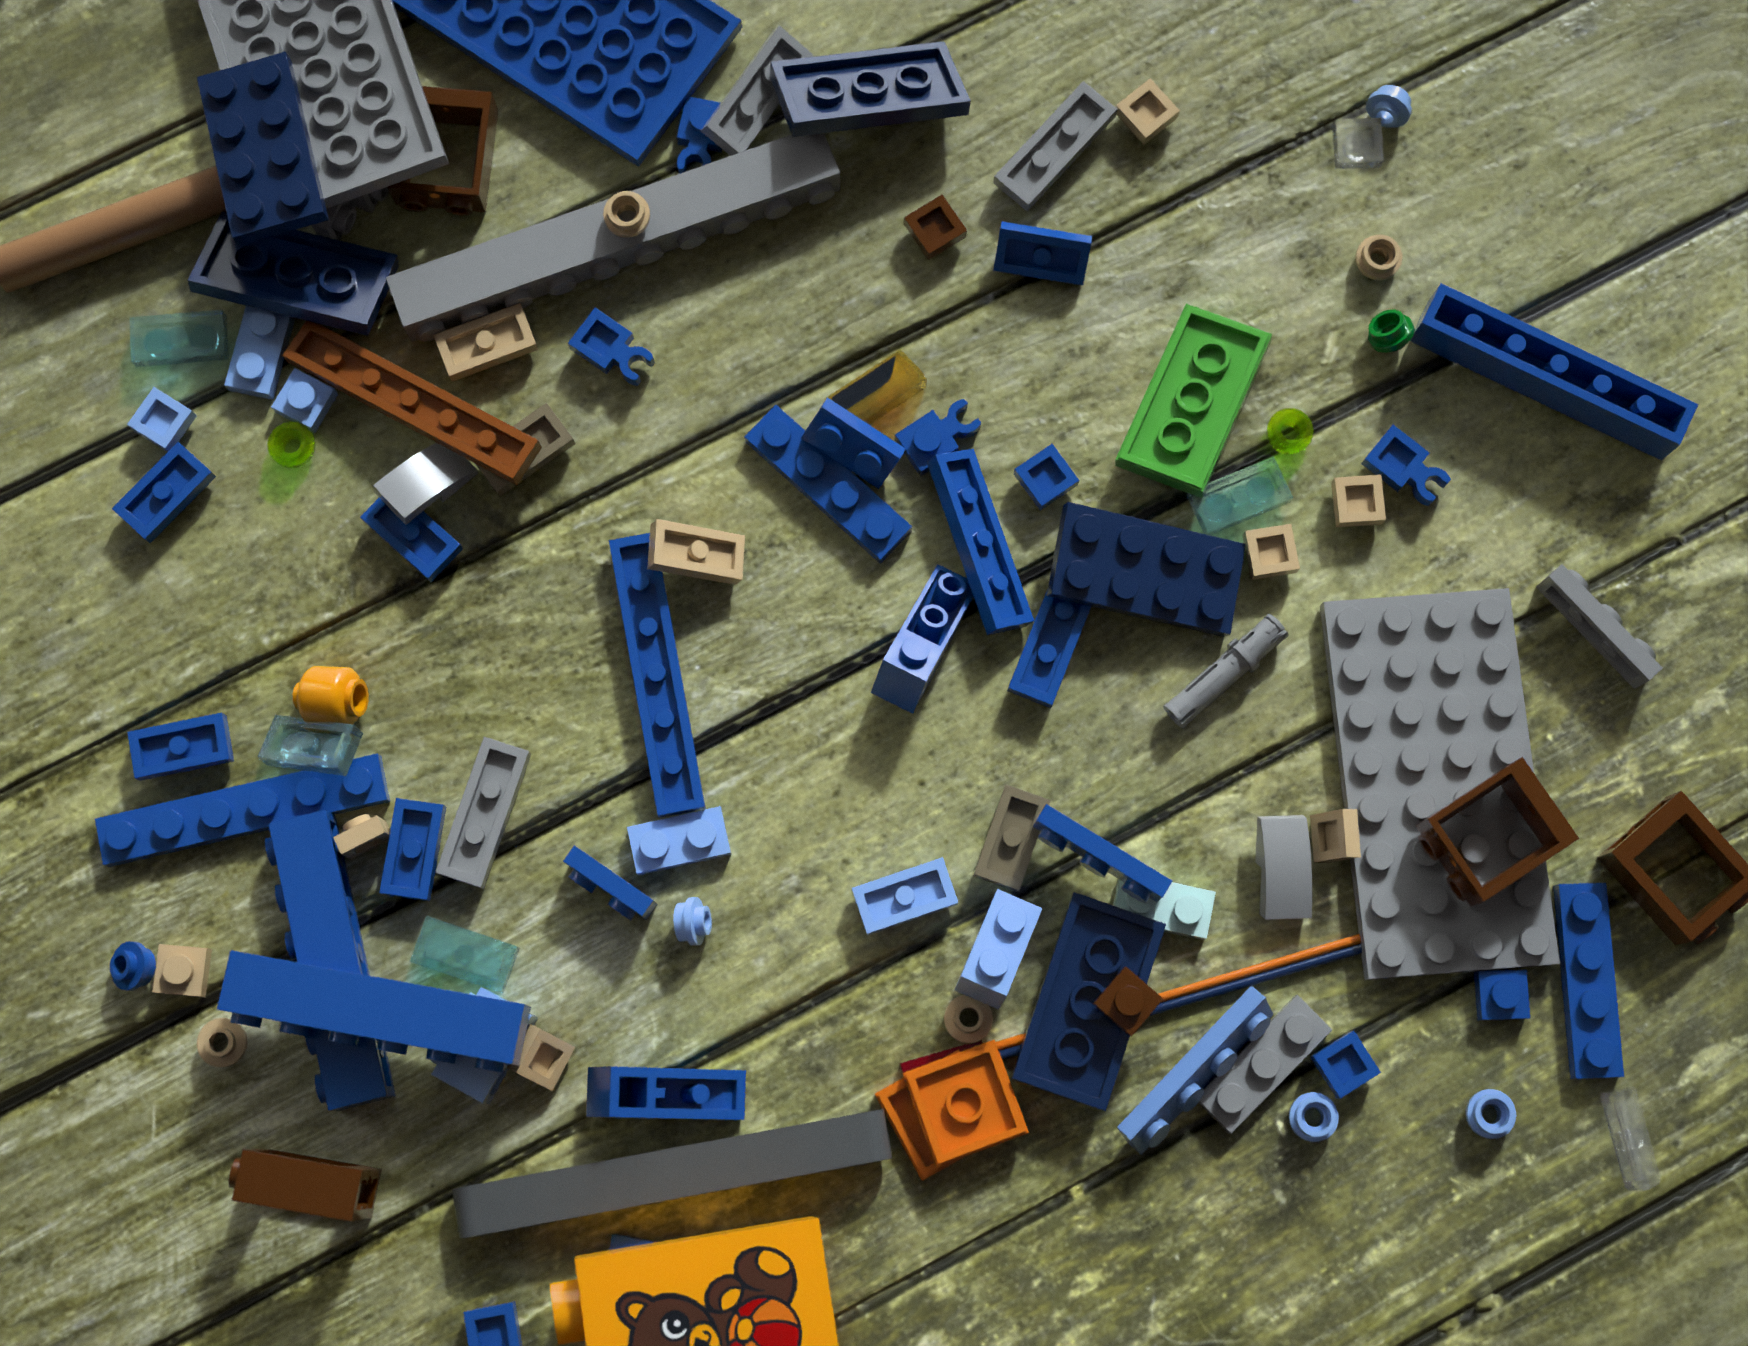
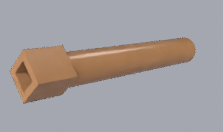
[0,165,226,293]

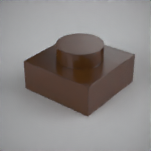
[904,194,967,260]
[1092,966,1163,1037]

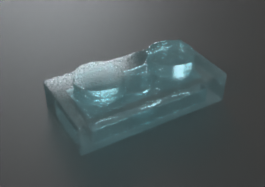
[129,310,229,367]
[1187,456,1293,535]
[258,715,363,776]
[410,916,520,993]

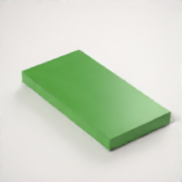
[1115,304,1272,498]

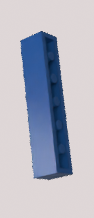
[1410,283,1699,460]
[265,809,396,1111]
[217,950,531,1073]

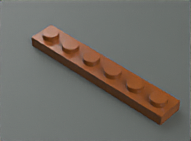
[282,321,542,486]

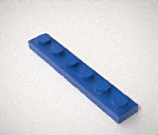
[609,533,706,818]
[95,753,390,867]

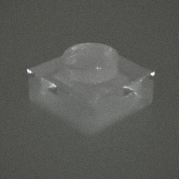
[1332,118,1384,169]

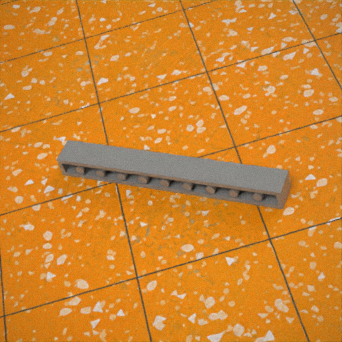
[386,133,840,342]

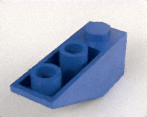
[871,564,974,714]

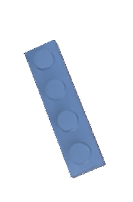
[1117,986,1274,1155]

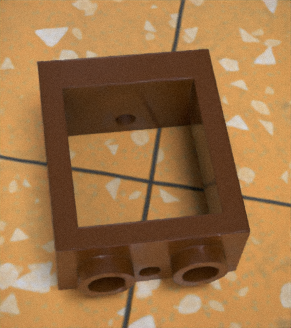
[387,86,498,216]
[1416,757,1579,907]
[1597,791,1748,945]
[229,1149,382,1221]

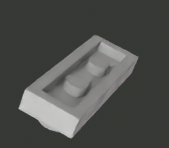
[701,25,814,156]
[993,81,1118,212]
[1536,564,1663,689]
[435,737,531,889]
[1198,995,1332,1134]

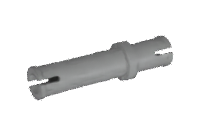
[1163,614,1289,729]

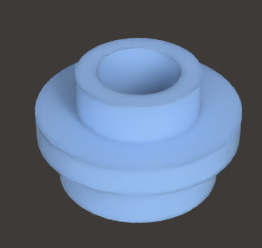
[1366,85,1412,127]
[673,897,712,946]
[1466,1089,1516,1139]
[1289,1092,1339,1142]

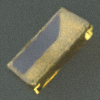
[825,349,927,425]

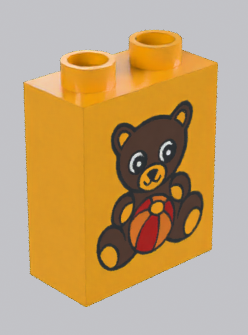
[550,1216,839,1346]

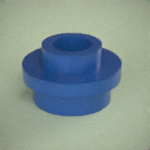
[110,941,156,991]

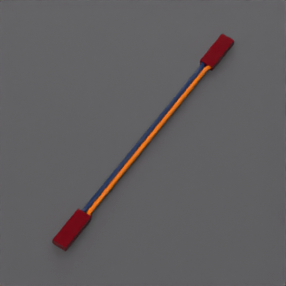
[900,934,1362,1093]

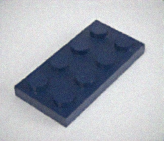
[770,41,971,137]
[197,51,329,246]
[188,212,399,336]
[1046,502,1246,637]
[1011,892,1166,1111]

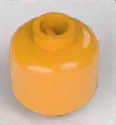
[293,666,369,728]

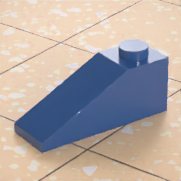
[586,1066,746,1120]

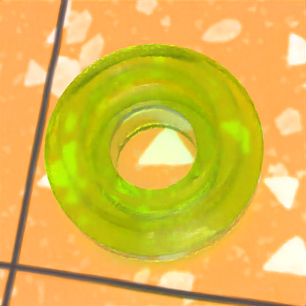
[1266,408,1314,455]
[268,422,316,468]

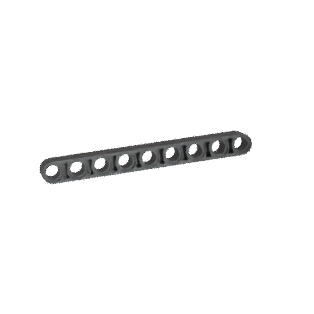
[452,1109,892,1239]

